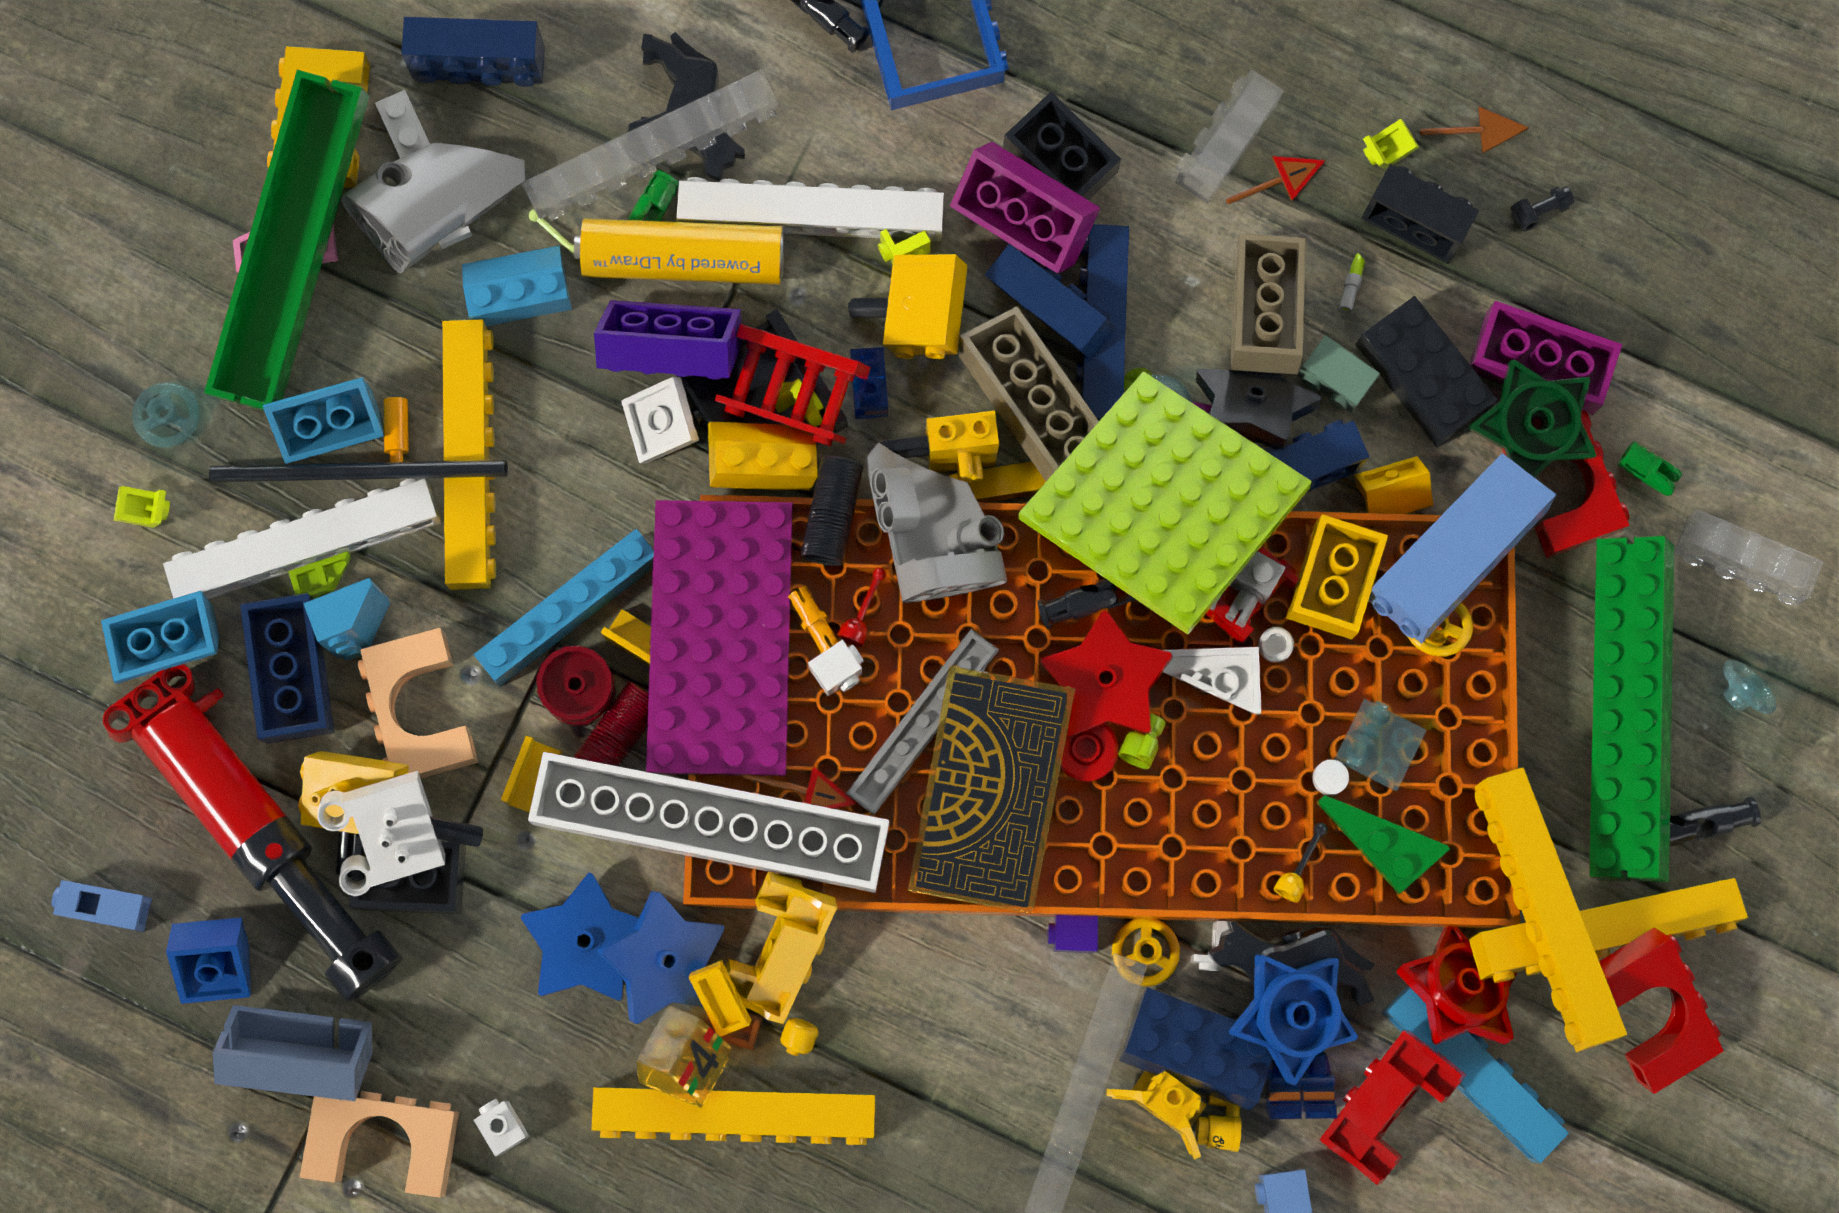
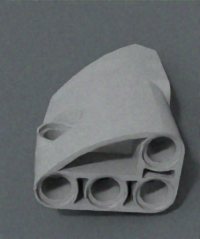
[341,143,525,273]
[865,443,1007,603]

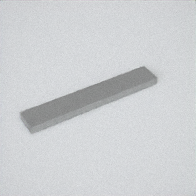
[846,629,999,815]

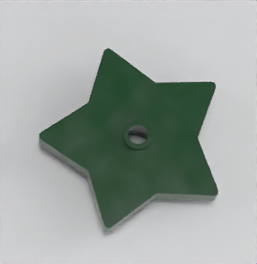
[1469,359,1596,478]

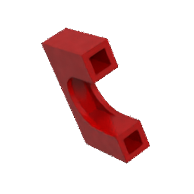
[1502,410,1630,559]
[1599,927,1724,1094]

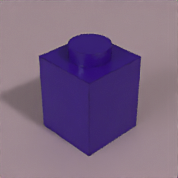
[1047,915,1098,953]

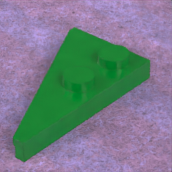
[1317,795,1450,894]

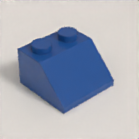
[166,917,251,1004]

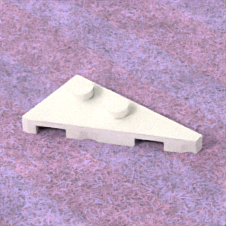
[1163,647,1261,715]

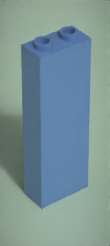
[1368,453,1556,644]

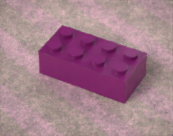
[950,142,1101,274]
[1469,301,1622,415]

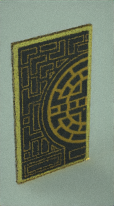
[908,665,1075,914]

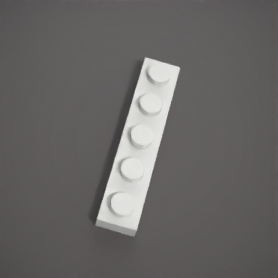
[375,90,472,249]

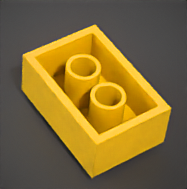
[1286,514,1388,640]

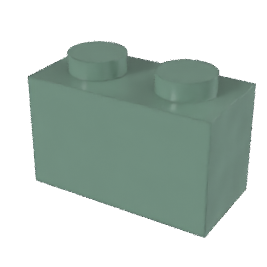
[1297,335,1380,413]

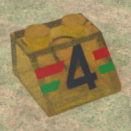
[636,1005,733,1108]

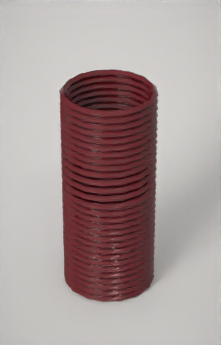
[572,682,649,767]

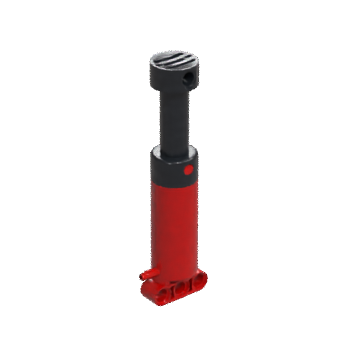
[103,664,403,1002]

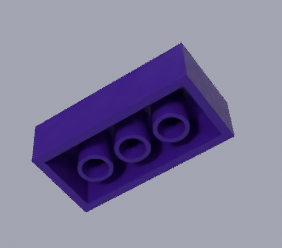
[594,300,742,379]

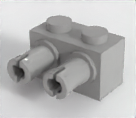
[1210,552,1286,627]

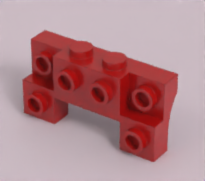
[1319,1030,1467,1185]

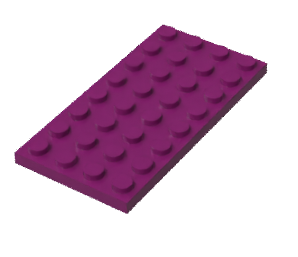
[646,500,793,776]

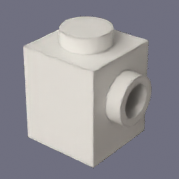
[808,640,864,696]
[474,1099,530,1156]

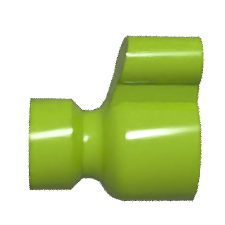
[1118,713,1166,769]

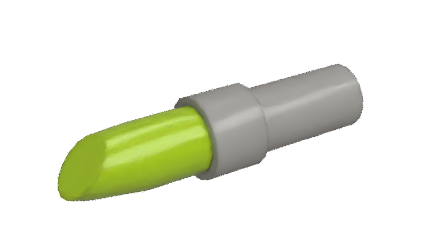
[1339,252,1365,312]

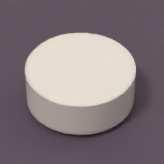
[1258,627,1294,663]
[1313,760,1349,796]

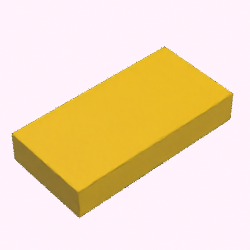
[689,960,752,1037]

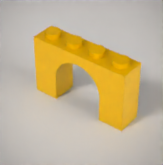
[267,46,371,188]

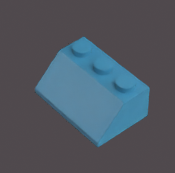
[462,245,572,326]
[263,377,384,464]
[303,578,390,660]
[101,590,220,684]

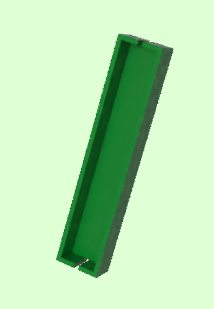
[204,70,370,411]
[1589,536,1674,882]

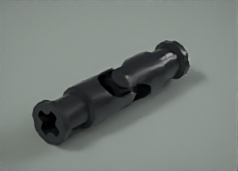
[790,0,870,53]
[1037,579,1136,630]
[1669,796,1761,847]

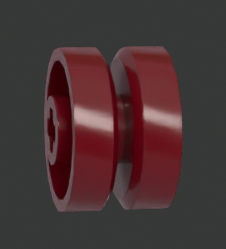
[537,646,616,727]

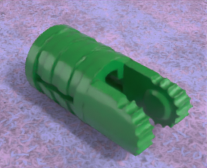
[628,170,679,221]
[1617,440,1682,497]

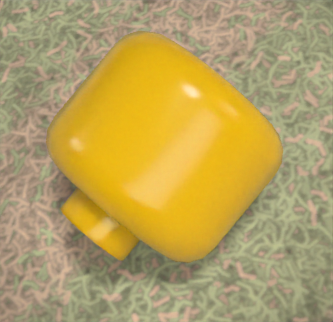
[780,1017,819,1056]

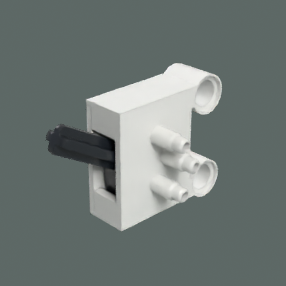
[317,771,483,896]

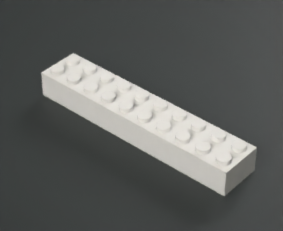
[528,752,889,893]

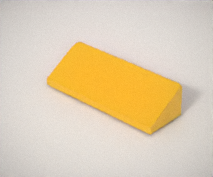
[948,461,1046,503]

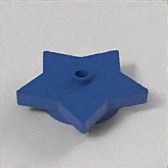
[521,873,639,1001]
[597,891,725,1024]
[1229,954,1358,1085]

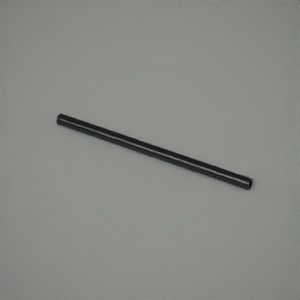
[209,460,508,482]

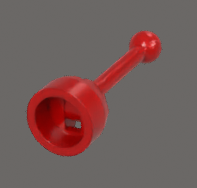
[837,567,886,647]

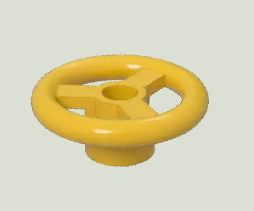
[1407,603,1473,657]
[1111,919,1180,987]

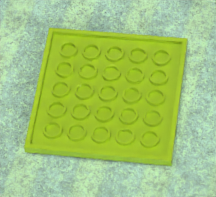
[1019,371,1312,635]

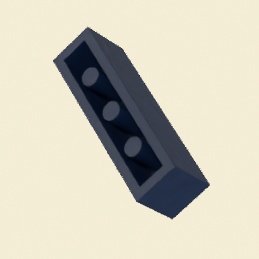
[985,244,1116,359]

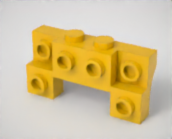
[725,871,838,1024]

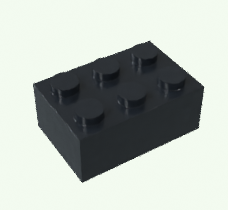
[1003,92,1121,200]
[1361,163,1479,264]
[350,837,466,914]

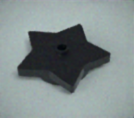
[1195,369,1322,449]

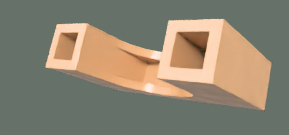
[358,628,479,779]
[300,1091,459,1198]

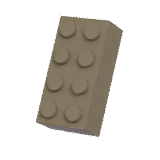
[1231,233,1306,374]

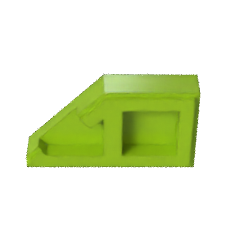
[288,551,351,599]

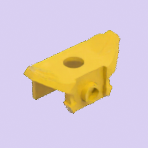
[1106,1071,1207,1160]

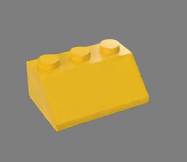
[708,422,818,491]

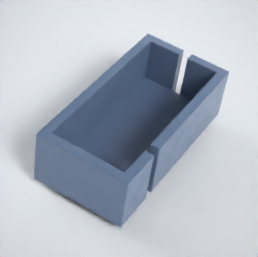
[213,1005,372,1101]

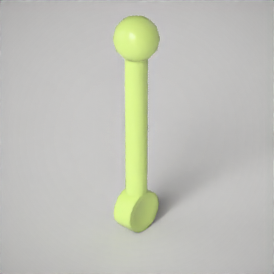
[529,209,574,256]

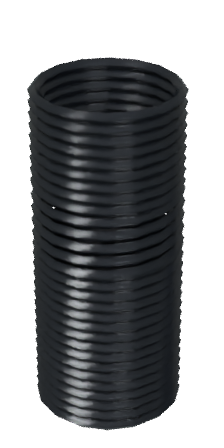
[800,456,864,566]

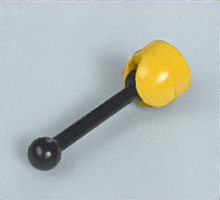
[1274,822,1328,903]

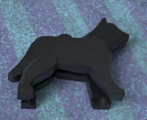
[627,32,745,181]
[1208,919,1374,1017]

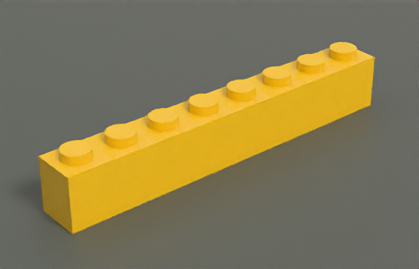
[442,319,496,590]
[1474,767,1628,1053]
[1469,878,1748,983]
[591,1087,875,1145]

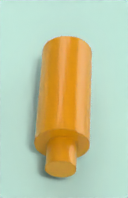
[383,397,409,462]

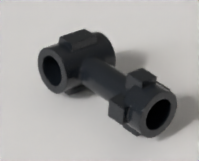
[1510,186,1574,232]

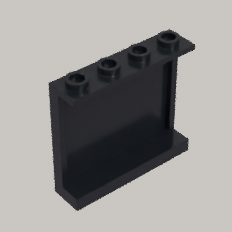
[676,309,848,446]

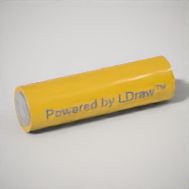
[574,218,784,285]

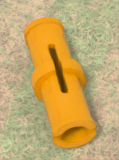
[788,586,839,654]

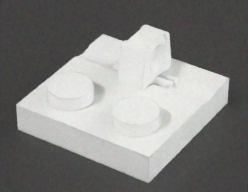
[621,377,699,464]

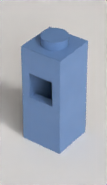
[52,880,152,932]

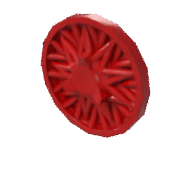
[1055,724,1118,782]

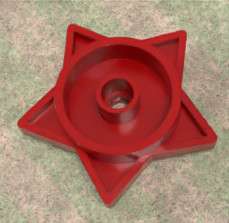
[1041,610,1173,737]
[1396,926,1518,1045]

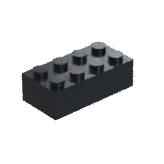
[1356,296,1497,448]

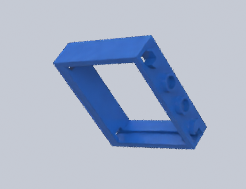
[860,0,1009,110]

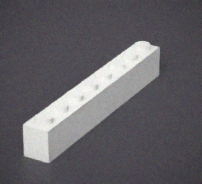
[677,177,944,241]
[163,478,442,599]

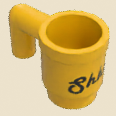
[1195,1095,1241,1152]

